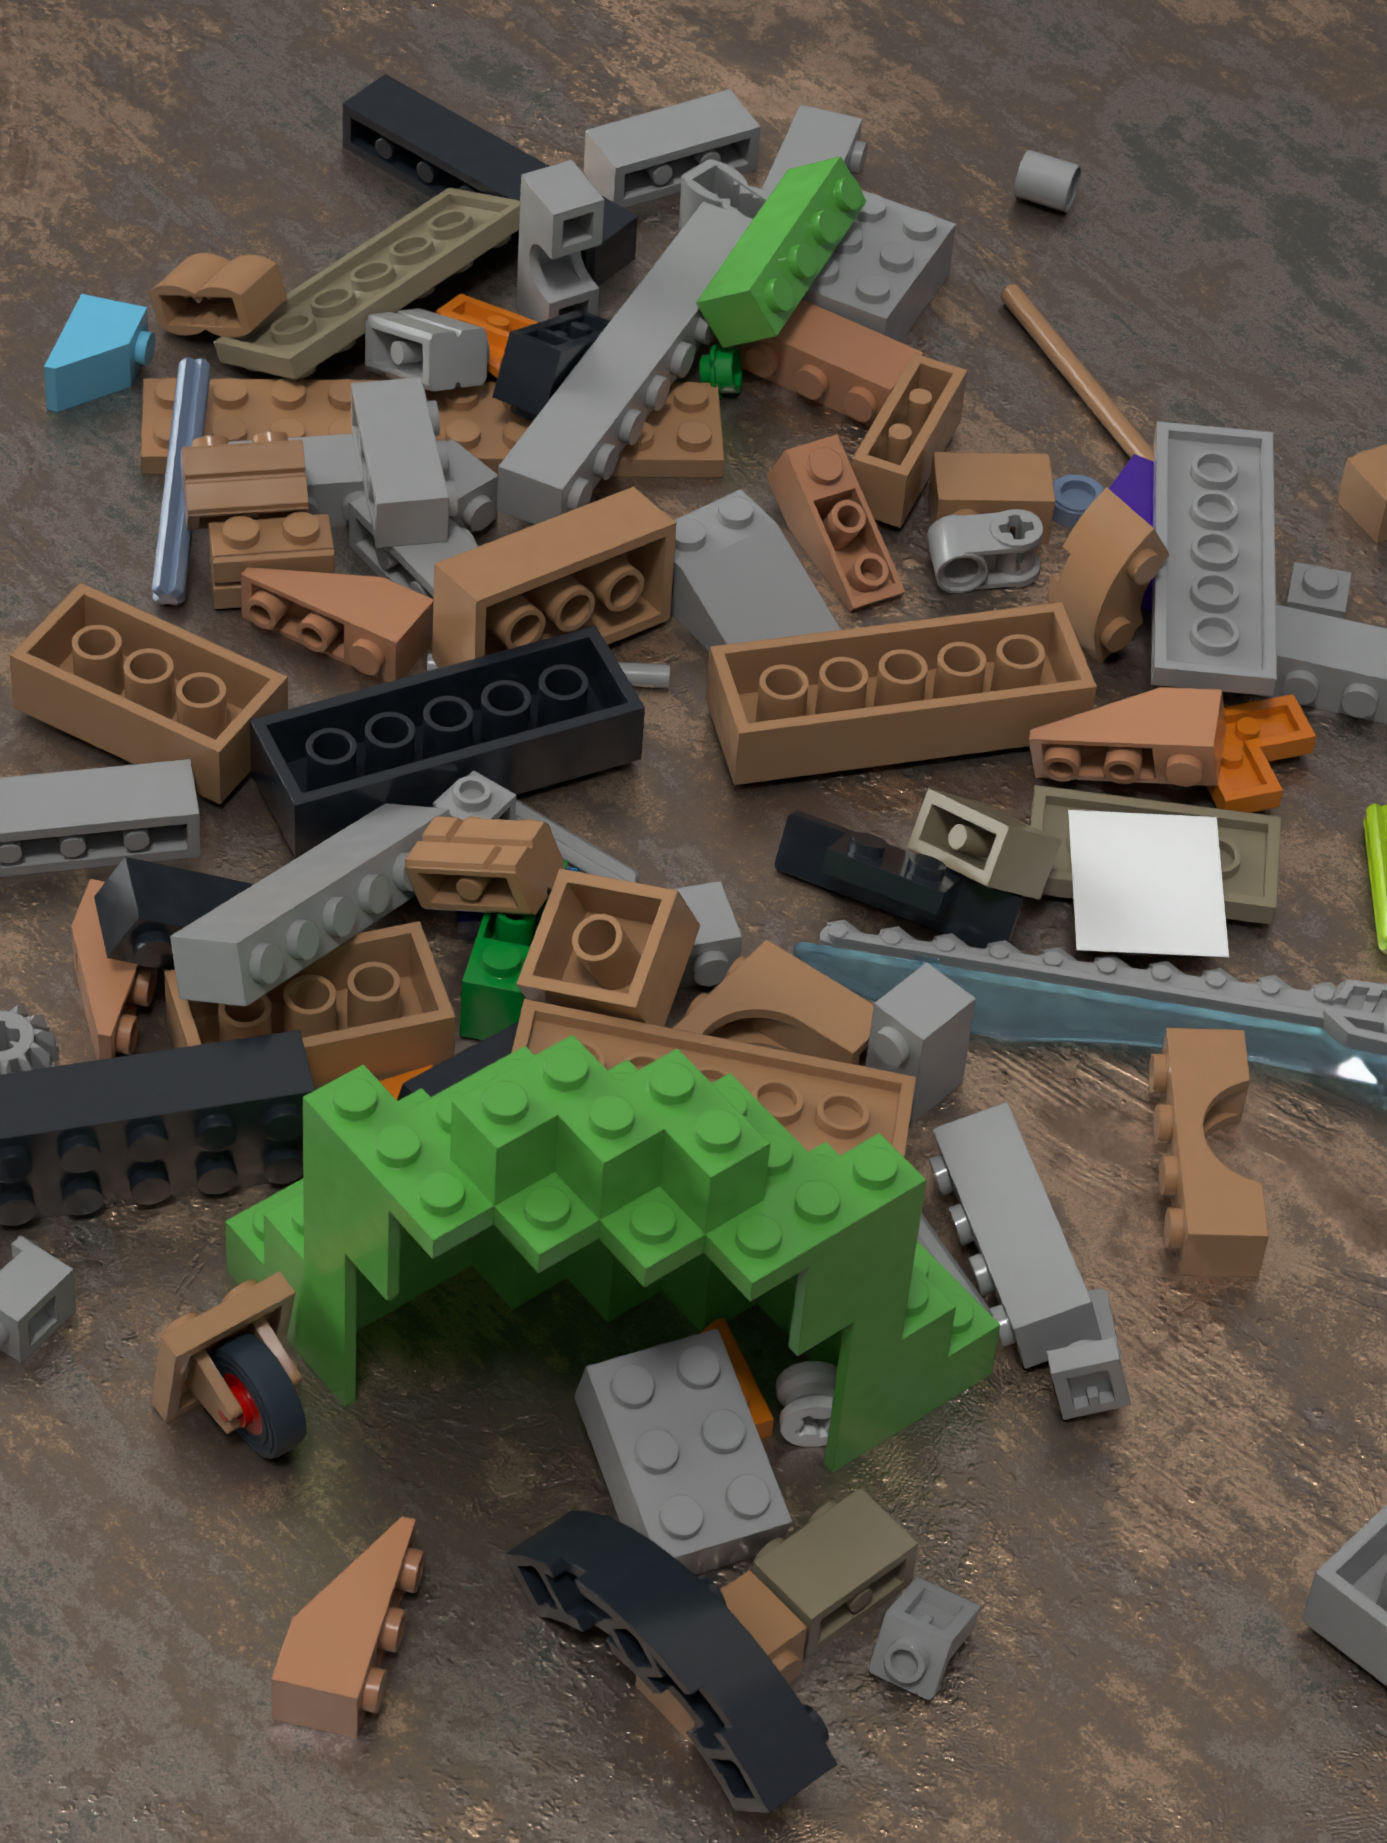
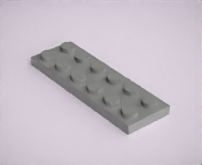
[1151,421,1277,696]

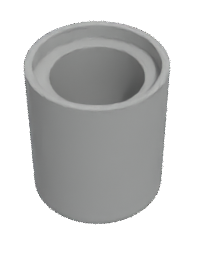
[1014,150,1082,212]

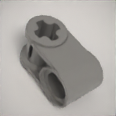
[926,509,1043,593]

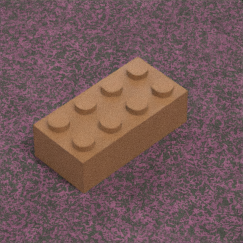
[432,487,676,668]
[10,582,288,804]
[164,921,455,1090]

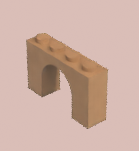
[673,939,874,1067]

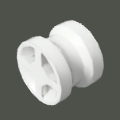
[776,1361,837,1447]

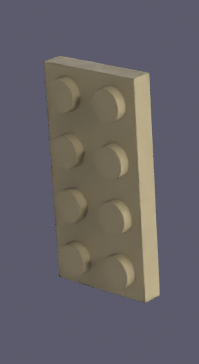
[1030,785,1281,925]

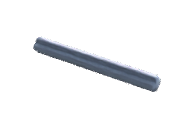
[152,357,210,606]

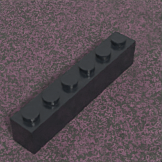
[342,74,638,287]

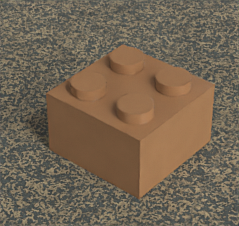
[516,869,701,1027]

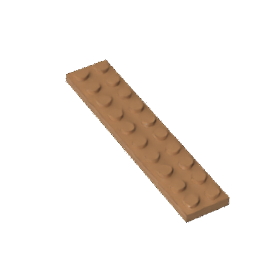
[141,378,724,478]

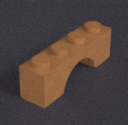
[1149,1028,1269,1277]

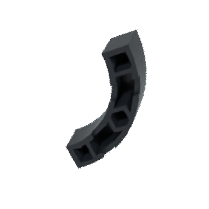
[505,1510,838,1813]

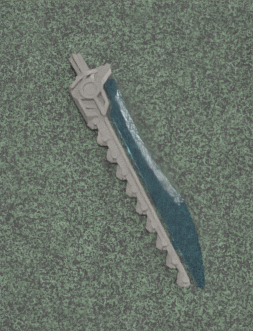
[793,919,1387,1096]

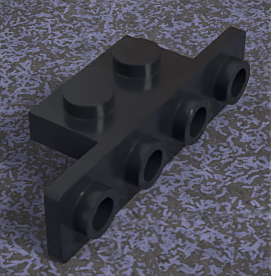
[774,810,1024,949]

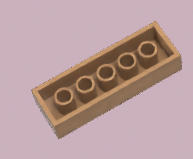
[705,602,1097,785]

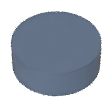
[1053,474,1104,529]

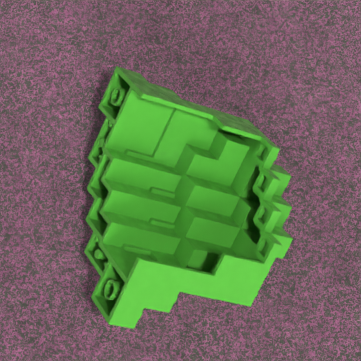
[225,1035,1000,1473]

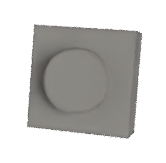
[1285,562,1352,619]

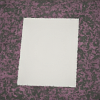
[1068,810,1229,957]

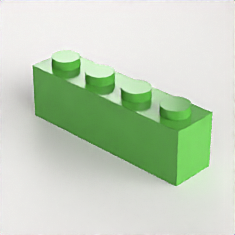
[696,156,867,348]

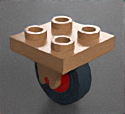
[151,1271,306,1459]

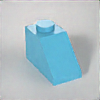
[44,294,155,412]

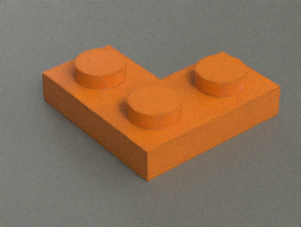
[1206,694,1316,813]

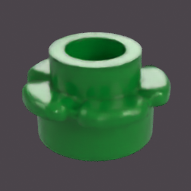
[700,344,742,400]

